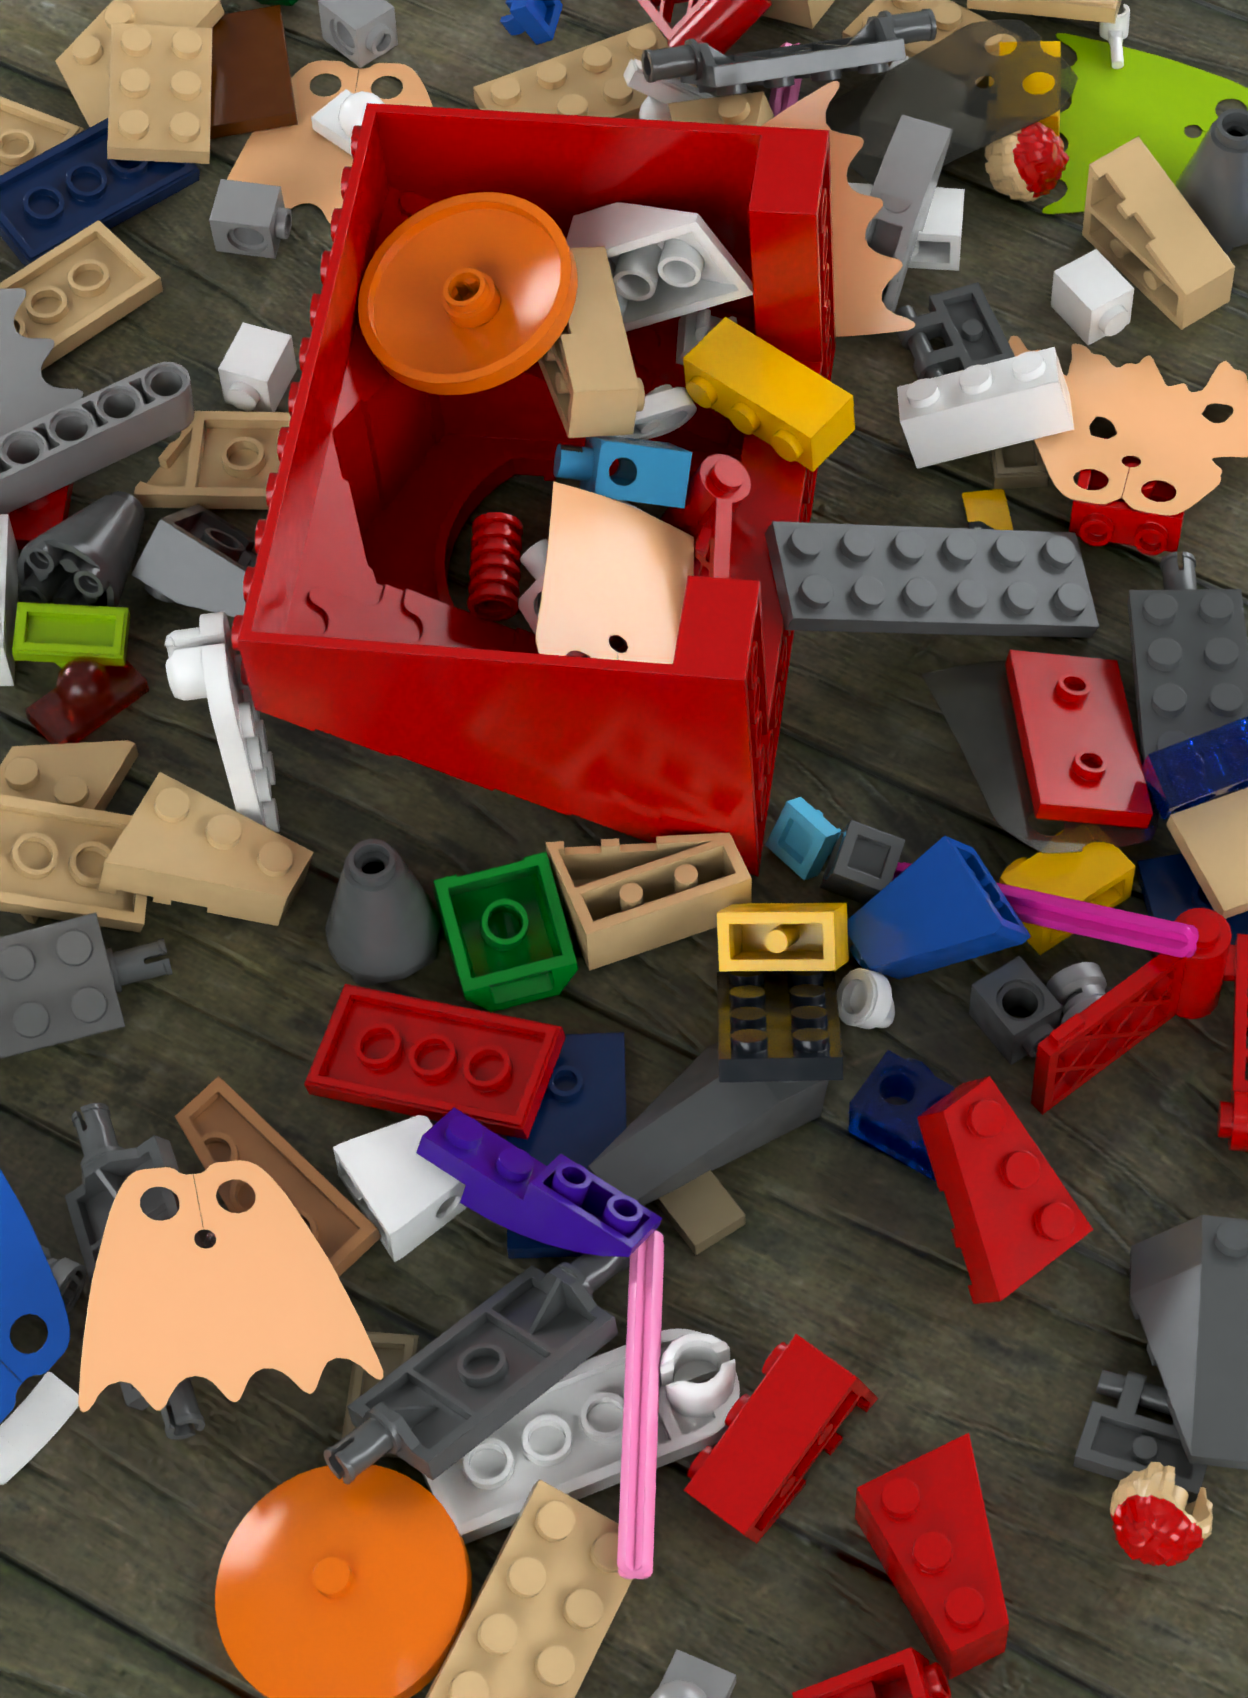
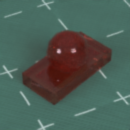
[25,658,149,744]

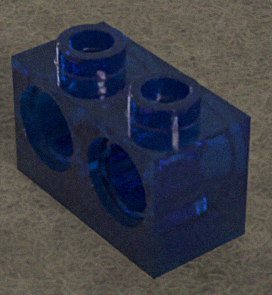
[1141,716,1248,821]
[848,1050,957,1182]

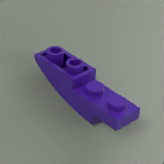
[416,1107,662,1257]

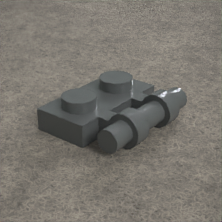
[895,282,1015,380]
[1073,1369,1208,1503]

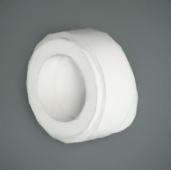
[837,968,895,1030]

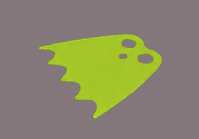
[1042,33,1248,214]

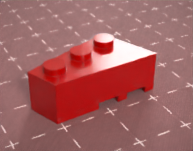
[917,1076,1093,1304]
[855,1433,1009,1680]

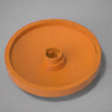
[358,192,578,395]
[215,1465,472,1698]

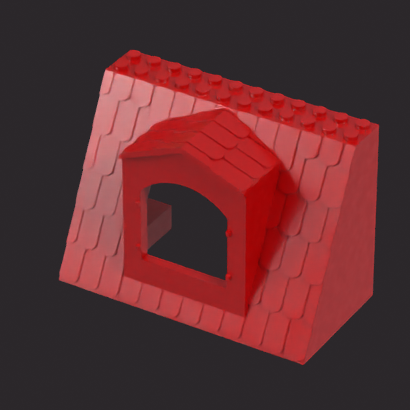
[231,103,836,877]

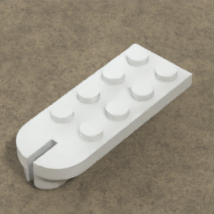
[164,611,280,832]
[422,1328,740,1544]

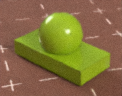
[12,602,130,672]

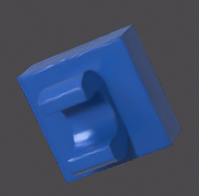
[500,0,563,45]

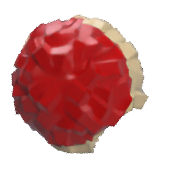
[984,120,1070,202]
[1110,1462,1213,1567]

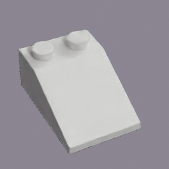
[566,202,753,332]

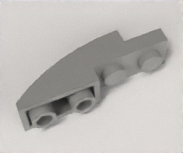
[865,114,954,313]

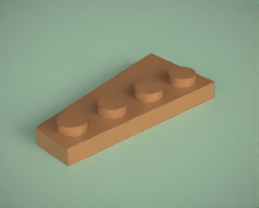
[175,1076,382,1277]

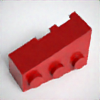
[684,1334,878,1544]

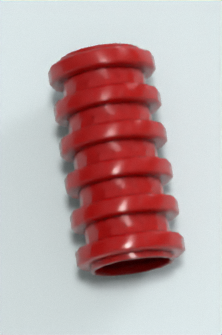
[467,512,523,621]

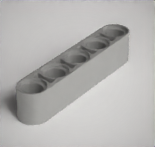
[0,362,195,514]

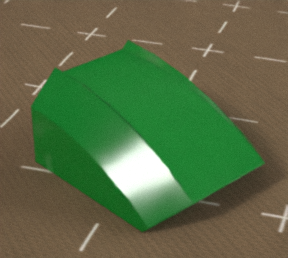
[432,851,578,1012]

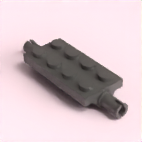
[641,9,937,96]
[1127,551,1248,809]
[0,913,173,1059]
[65,1103,206,1440]
[323,1253,630,1484]

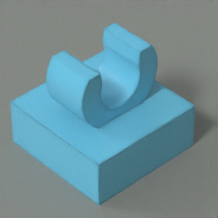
[765,797,841,880]

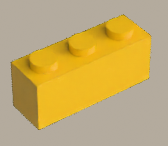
[683,317,855,472]

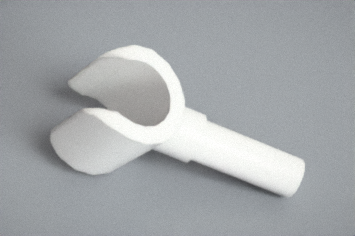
[1099,4,1130,70]

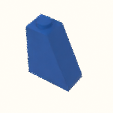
[848,836,1031,980]

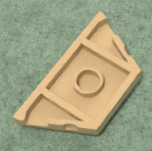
[55,0,225,127]
[134,411,291,510]
[0,740,138,924]

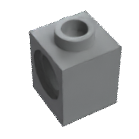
[318,0,398,68]
[209,179,292,259]

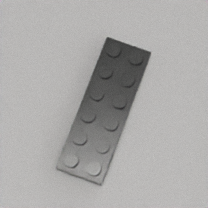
[765,521,1099,638]

